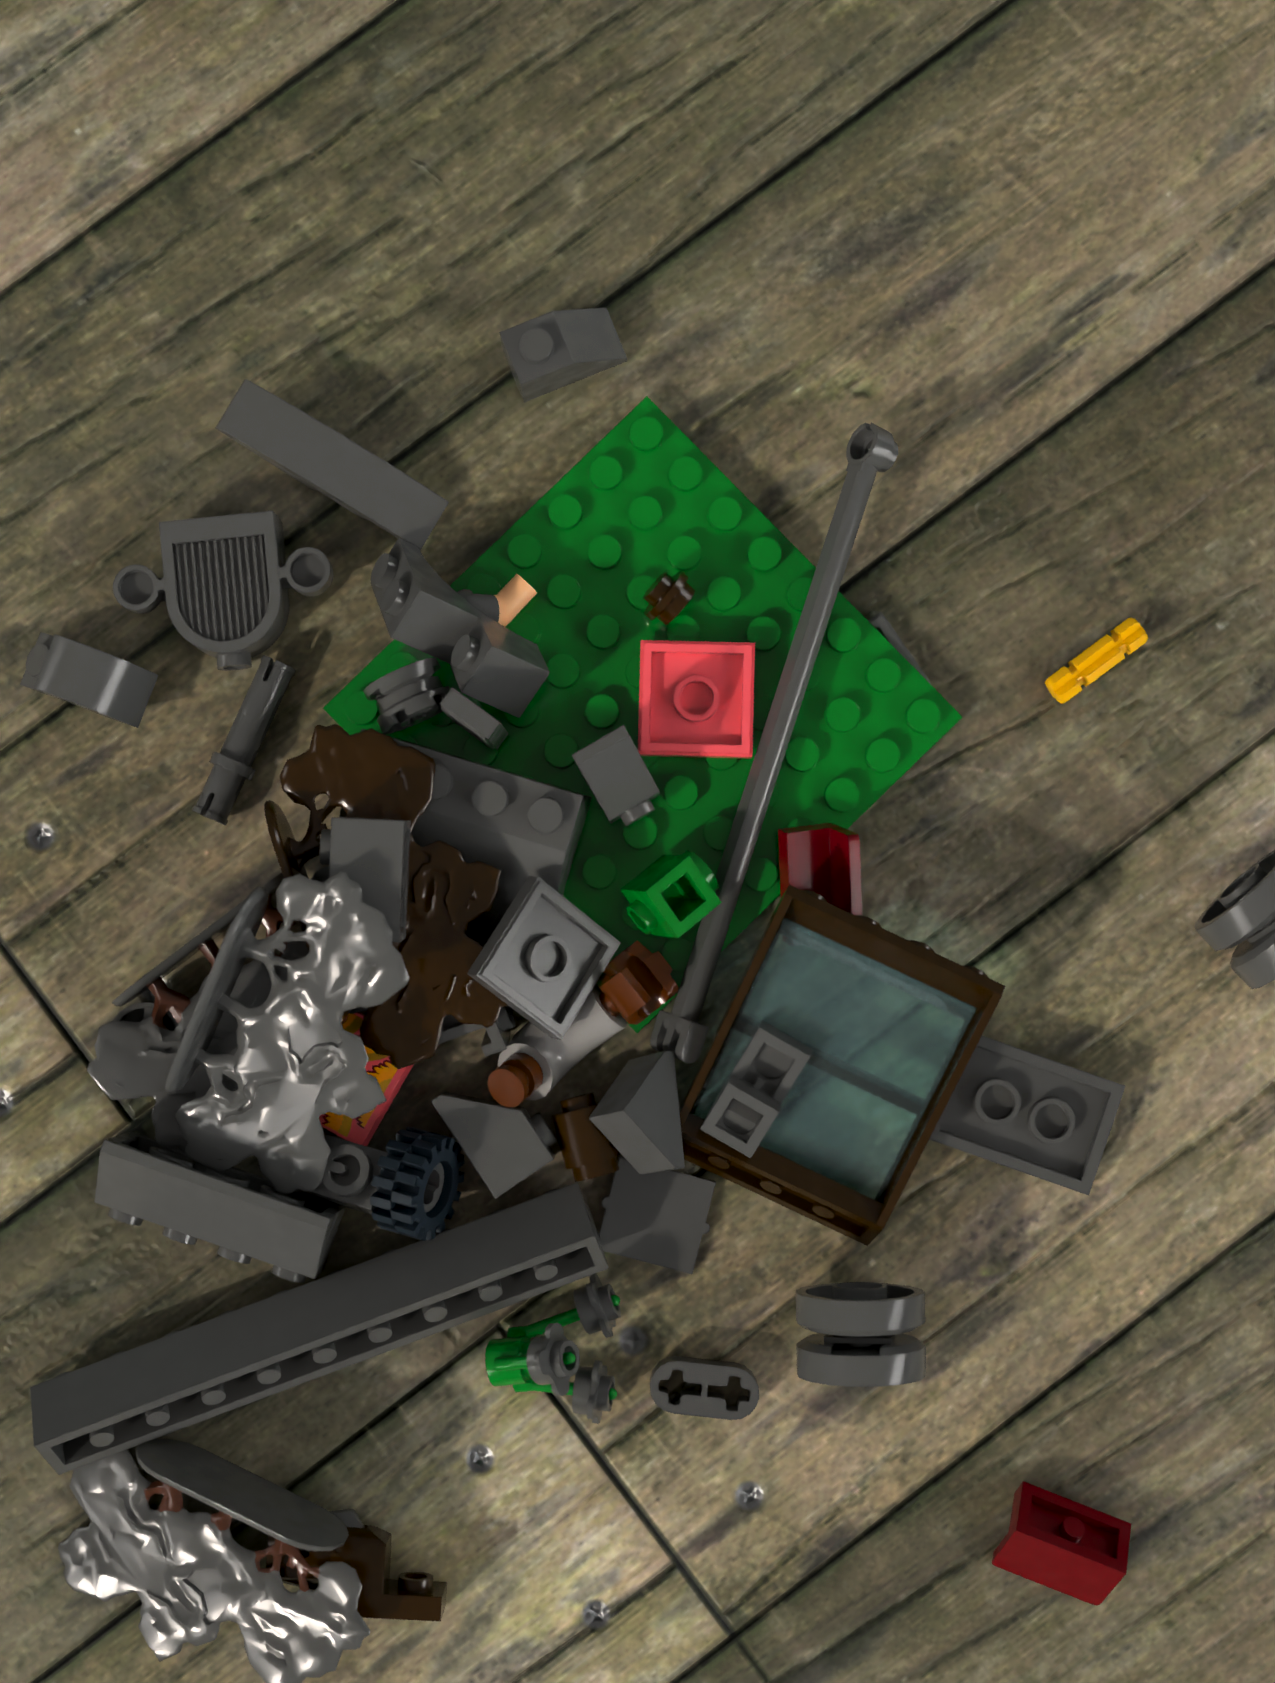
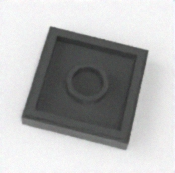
[467,876,621,1040]

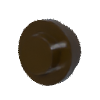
[643,571,695,625]

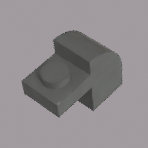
[20,632,158,728]

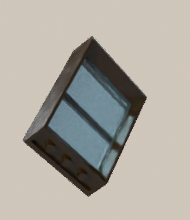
[679,885,1005,1246]

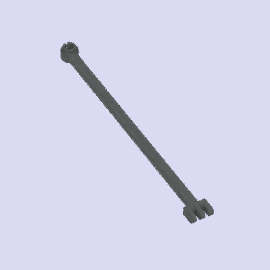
[650,422,898,1063]

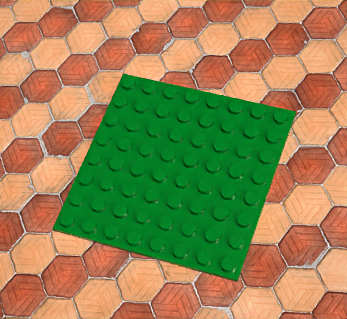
[323,396,962,1033]

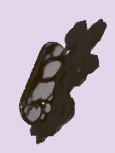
[264,724,508,1069]

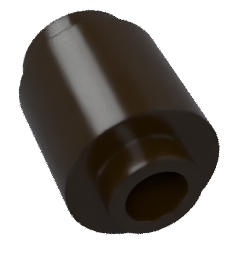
[552,1092,621,1182]

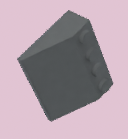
[339,729,592,944]

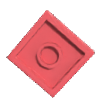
[638,640,755,759]

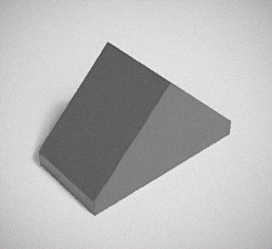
[589,1051,685,1175]

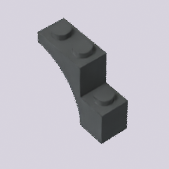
[371,538,550,718]

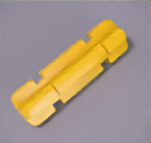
[1045,617,1148,703]

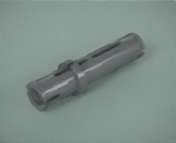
[192,655,296,825]

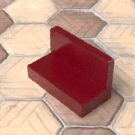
[778,822,862,946]
[992,1481,1131,1605]

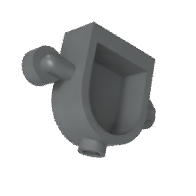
[113,511,334,671]

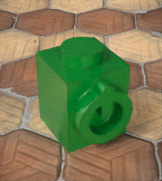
[620,850,722,938]

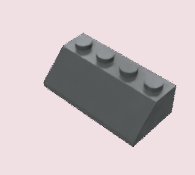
[94,1131,346,1283]

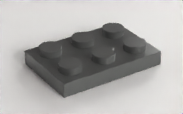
[930,1028,1125,1195]

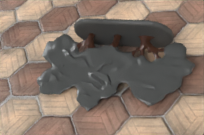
[87,866,368,1152]
[58,1439,370,1683]

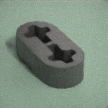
[650,1356,759,1420]

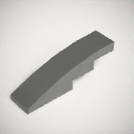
[215,379,449,550]

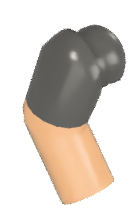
[457,573,537,627]

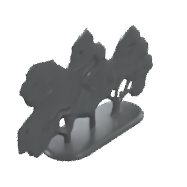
[165,871,410,1194]

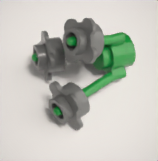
[485,1273,621,1424]

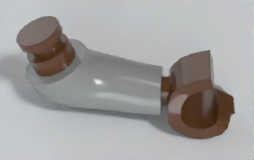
[487,940,679,1107]

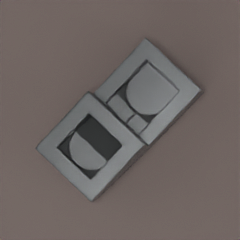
[700,1020,812,1158]

